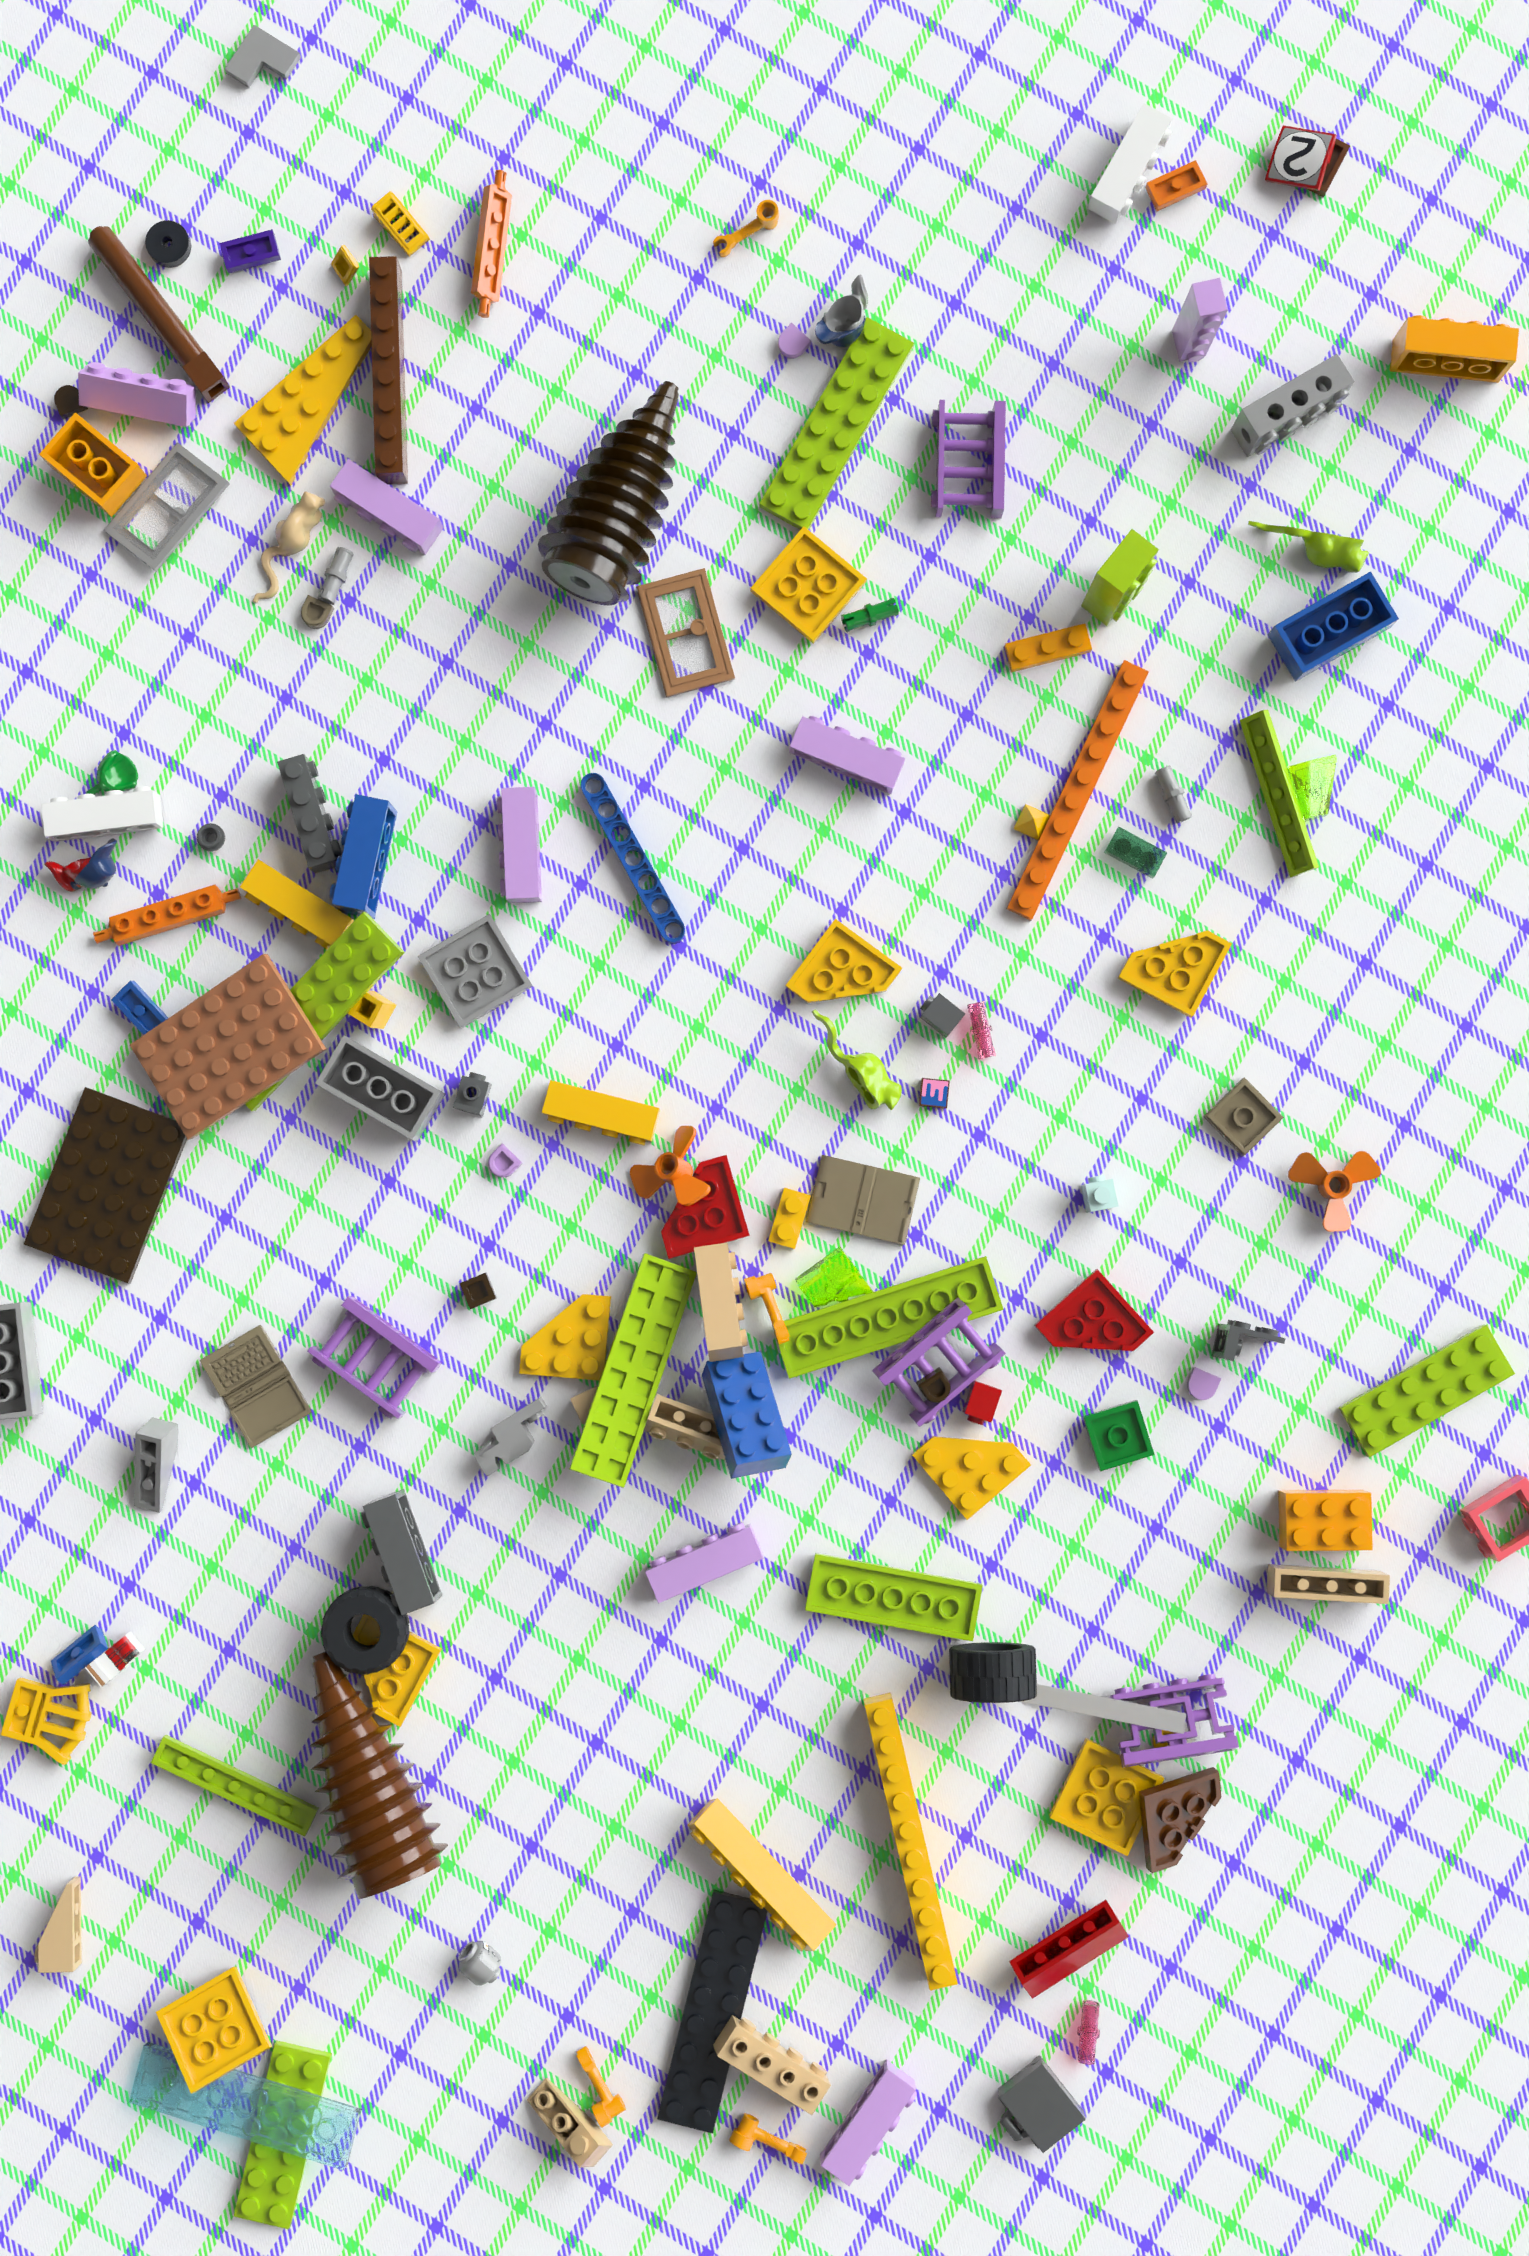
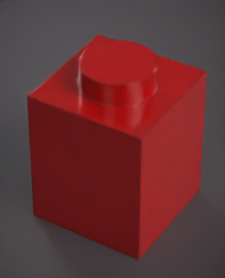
[962,1380,1002,1425]

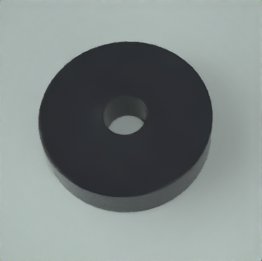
[145,220,192,268]

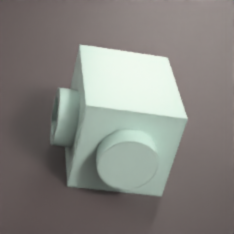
[1081,1175,1119,1213]

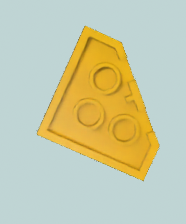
[785,919,902,1003]
[1118,930,1232,1018]
[519,1294,611,1380]
[912,1436,1031,1520]
[353,1614,442,1727]

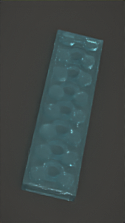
[129,2042,362,2171]

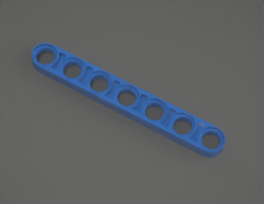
[581,773,686,944]

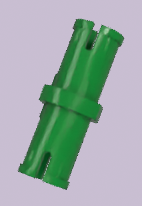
[841,598,899,632]

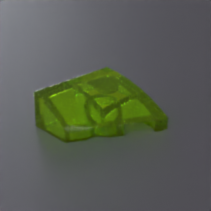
[1287,755,1337,822]

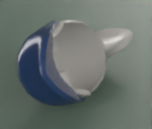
[815,274,868,347]

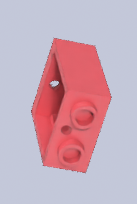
[1460,1475,1529,1562]

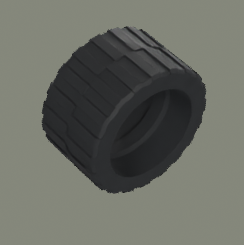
[949,1642,1037,1703]

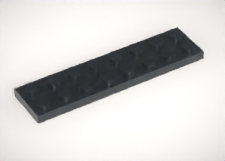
[657,1889,767,2134]

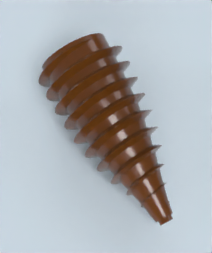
[310,1652,448,1899]

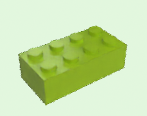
[1081,529,1159,626]

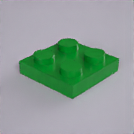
[1082,1400,1155,1471]

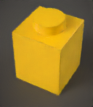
[348,990,397,1029]

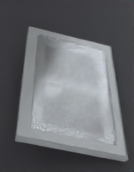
[104,442,230,572]

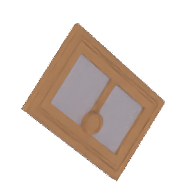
[636,568,735,697]

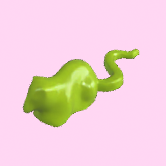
[1248,521,1369,573]
[812,1009,902,1110]

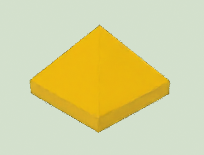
[331,245,359,286]
[1013,804,1050,840]

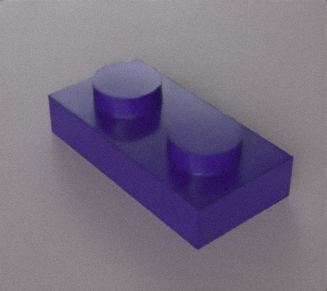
[219,229,281,273]

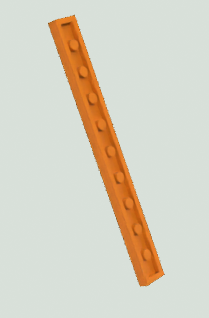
[1006,660,1149,921]

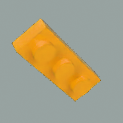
[1004,623,1092,673]

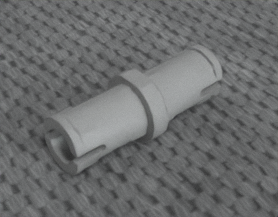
[317,547,354,605]
[1155,765,1192,823]

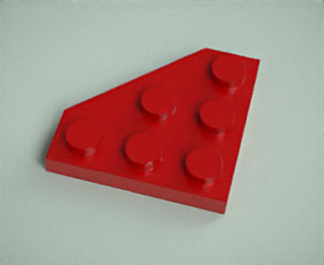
[661,1155,750,1259]
[1034,1269,1154,1351]

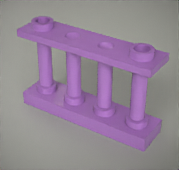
[931,400,1006,518]
[307,1296,443,1419]
[872,1297,1006,1427]

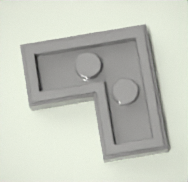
[225,25,301,87]

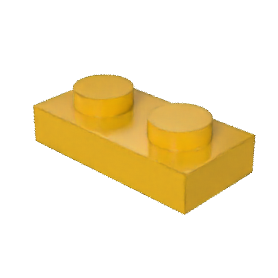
[768,1187,811,1249]

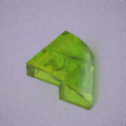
[795,1246,874,1307]

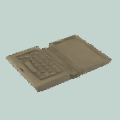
[806,1155,920,1245]
[200,1325,312,1448]

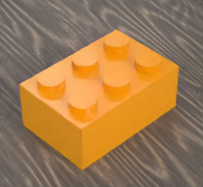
[39,413,147,517]
[1278,1490,1373,1551]

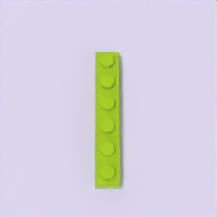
[1239,710,1319,877]
[151,1735,319,1837]

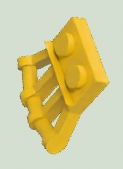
[1,1677,92,1765]

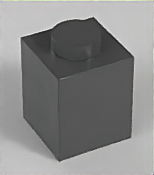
[920,993,965,1038]

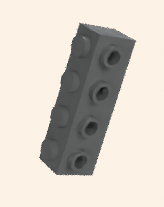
[277,754,342,873]

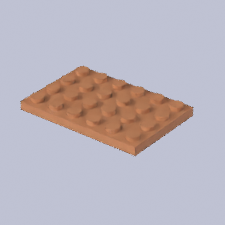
[130,954,326,1140]

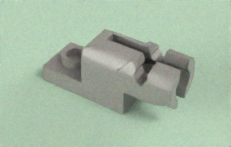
[474,1397,547,1476]

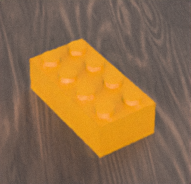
[1390,315,1519,383]

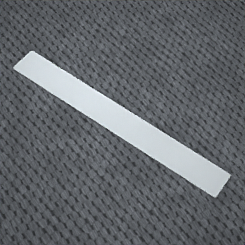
[1021,1684,1186,1734]

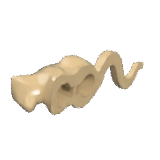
[252,492,325,603]

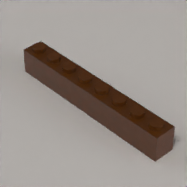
[369,256,408,485]

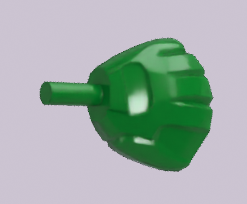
[86,750,138,795]

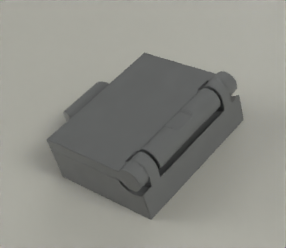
[998,2055,1086,2153]

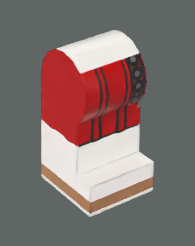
[85,1632,145,1687]

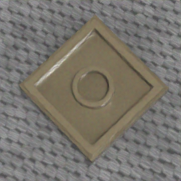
[1203,1077,1284,1157]

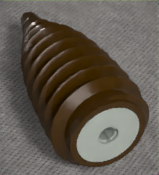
[538,381,679,606]

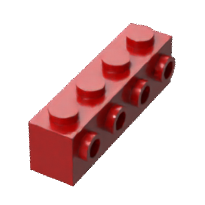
[1009,1900,1129,1999]

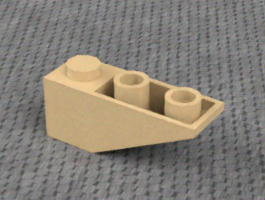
[527,2078,613,2168]

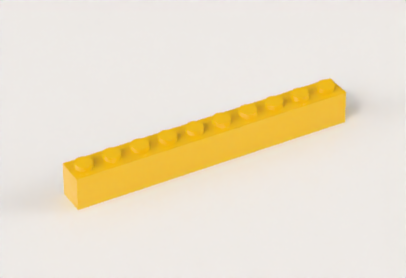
[863,1692,958,1991]

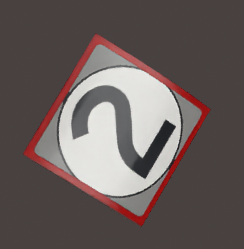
[1265,125,1337,191]

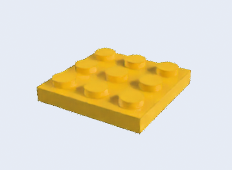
[750,526,867,644]
[1049,1738,1164,1856]
[156,1967,272,2094]

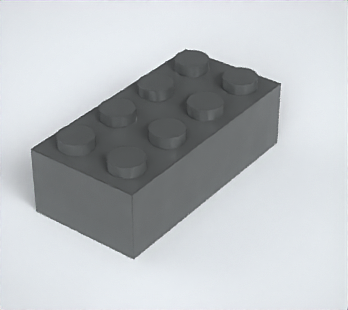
[361,1489,442,1615]

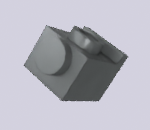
[453,1072,492,1116]

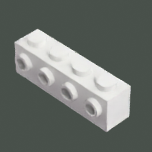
[1087,103,1173,224]
[41,787,163,842]

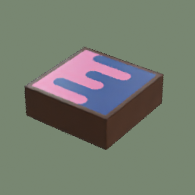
[919,1078,950,1109]

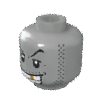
[458,1941,501,1986]

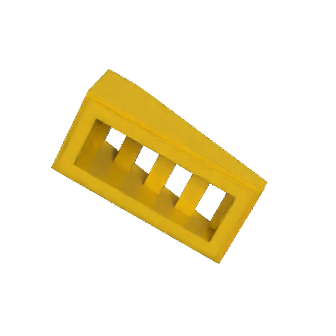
[371,191,430,257]

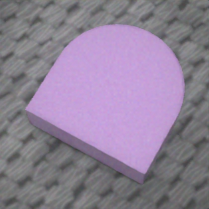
[778,322,812,358]
[488,1143,523,1177]
[1187,1367,1221,1400]

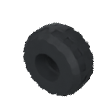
[321,1586,410,1675]

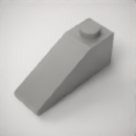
[134,1417,178,1513]

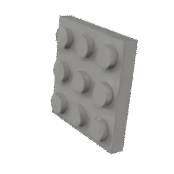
[417,914,533,1029]

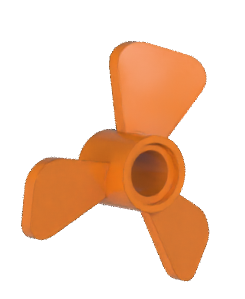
[630,1126,711,1206]
[1288,1151,1381,1232]

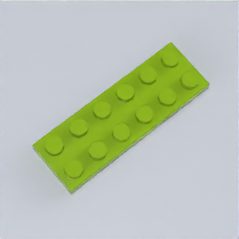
[1338,1324,1515,1458]
[805,1553,983,1642]
[234,2040,332,2229]

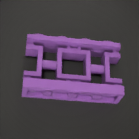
[1109,1674,1239,1768]

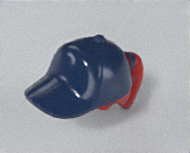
[44,838,117,892]

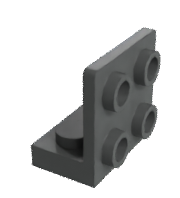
[1211,1320,1286,1361]

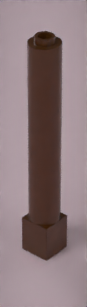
[88,226,230,403]

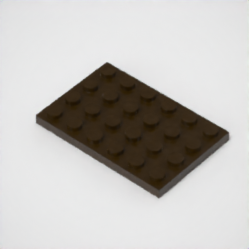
[24,1087,187,1283]

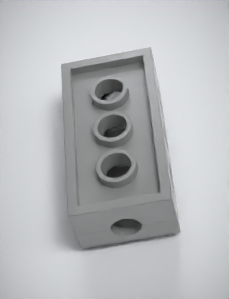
[1230,354,1355,457]

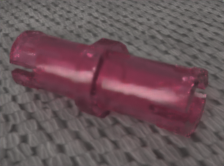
[967,1001,996,1059]
[1077,2000,1100,2065]

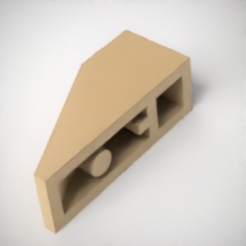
[34,1876,82,1973]

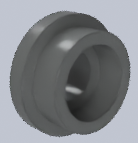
[197,823,225,852]

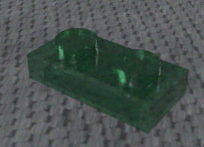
[1104,826,1167,879]

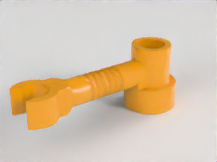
[713,200,779,257]
[744,1273,790,1344]
[576,2046,626,2128]
[729,2113,807,2164]

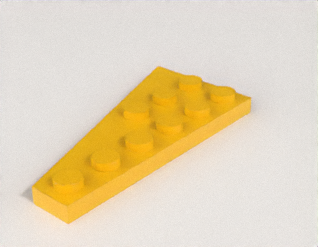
[234,315,372,486]

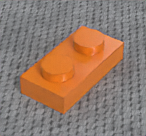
[1145,160,1208,211]

